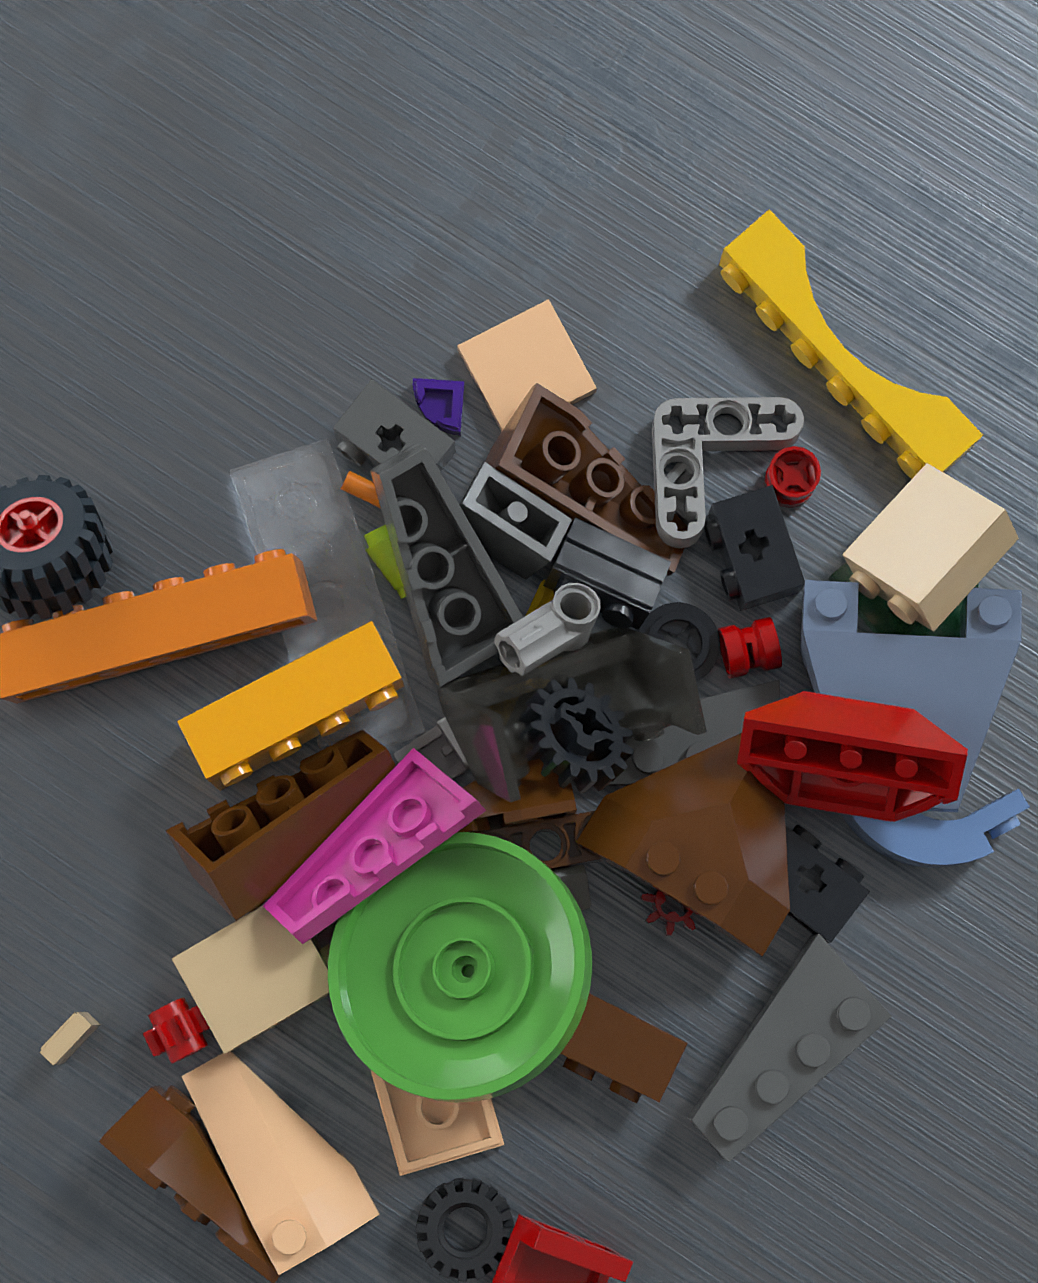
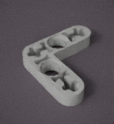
[652,397,804,548]

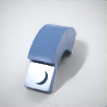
[840,789,1030,868]

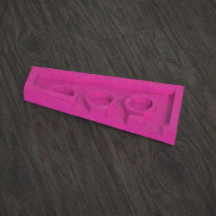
[263,748,486,944]

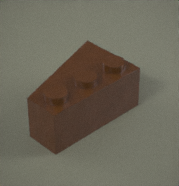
[560,993,688,1104]

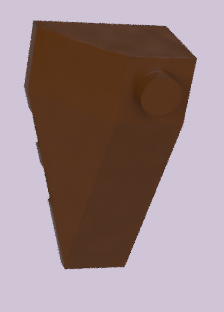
[485,383,688,576]
[99,1085,282,1283]

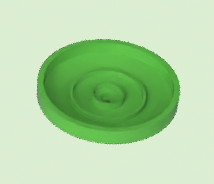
[328,832,592,1103]

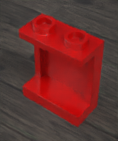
[492,1214,633,1283]

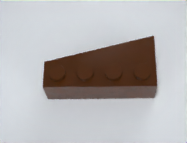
[165,729,396,921]

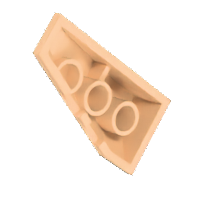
[181,1052,380,1275]

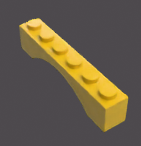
[719,209,983,479]

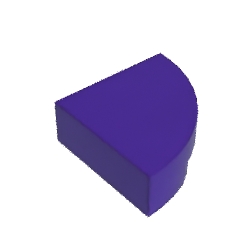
[413,378,465,436]

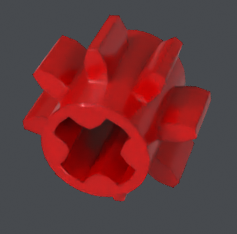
[640,890,696,936]
[142,997,210,1064]

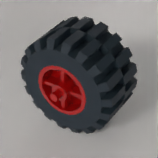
[0,475,113,619]

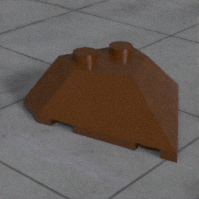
[576,733,790,957]

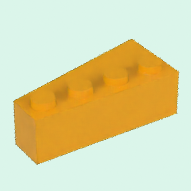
[177,621,405,791]

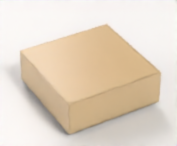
[40,1012,100,1066]

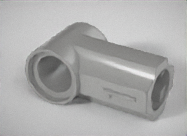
[494,583,601,676]

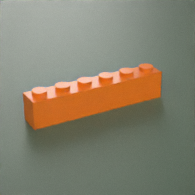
[0,549,318,704]

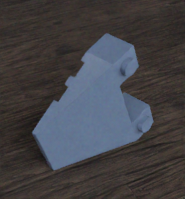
[800,580,1022,813]

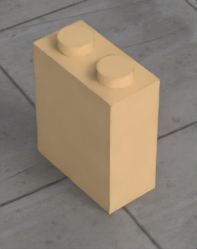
[842,463,1019,632]
[171,905,330,1054]

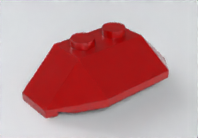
[737,691,968,822]

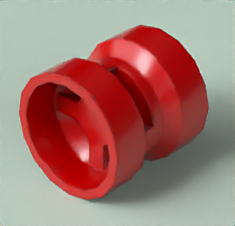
[763,446,821,508]
[718,617,782,679]

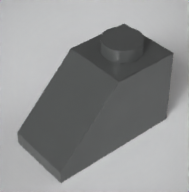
[459,462,572,580]

